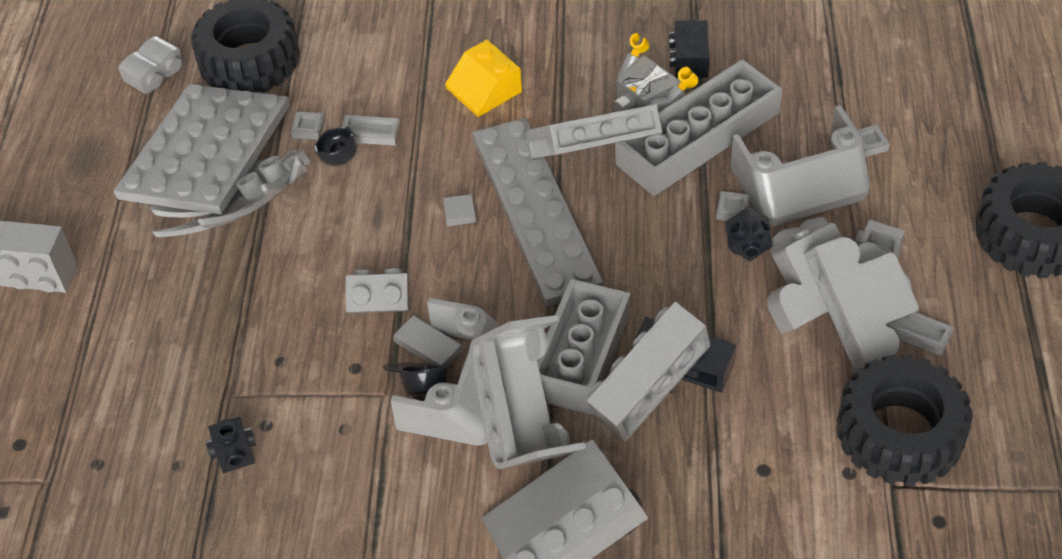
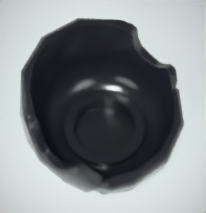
[314,127,358,167]

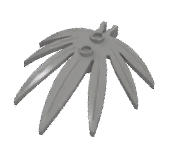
[149,149,310,237]

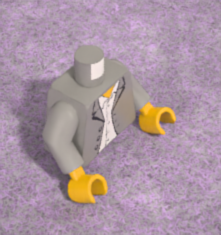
[612,33,698,113]

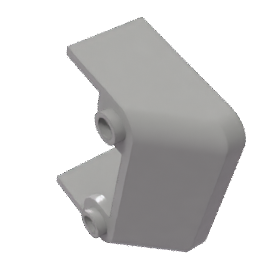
[730,105,870,226]
[390,298,501,446]
[470,315,586,469]

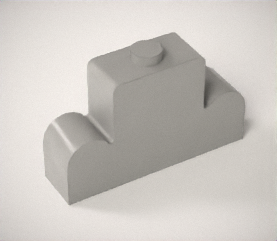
[767,223,883,334]
[804,237,919,371]

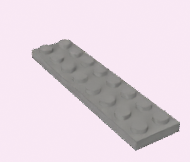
[472,118,603,307]

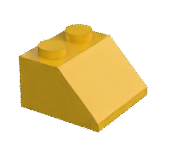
[445,39,522,117]

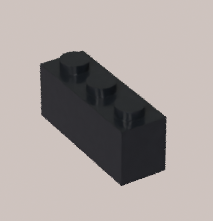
[632,317,737,393]

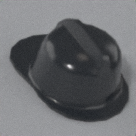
[383,362,454,401]

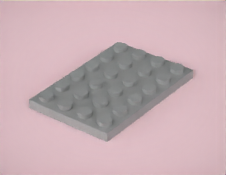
[113,84,290,215]

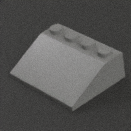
[482,439,648,559]

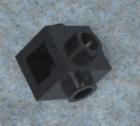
[725,206,773,262]
[205,416,256,473]

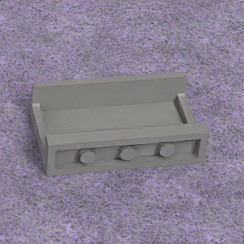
[524,104,662,159]

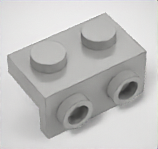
[346,268,410,313]

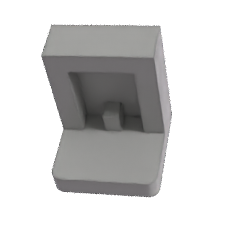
[855,220,905,258]

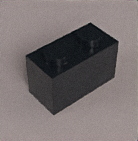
[669,20,709,78]

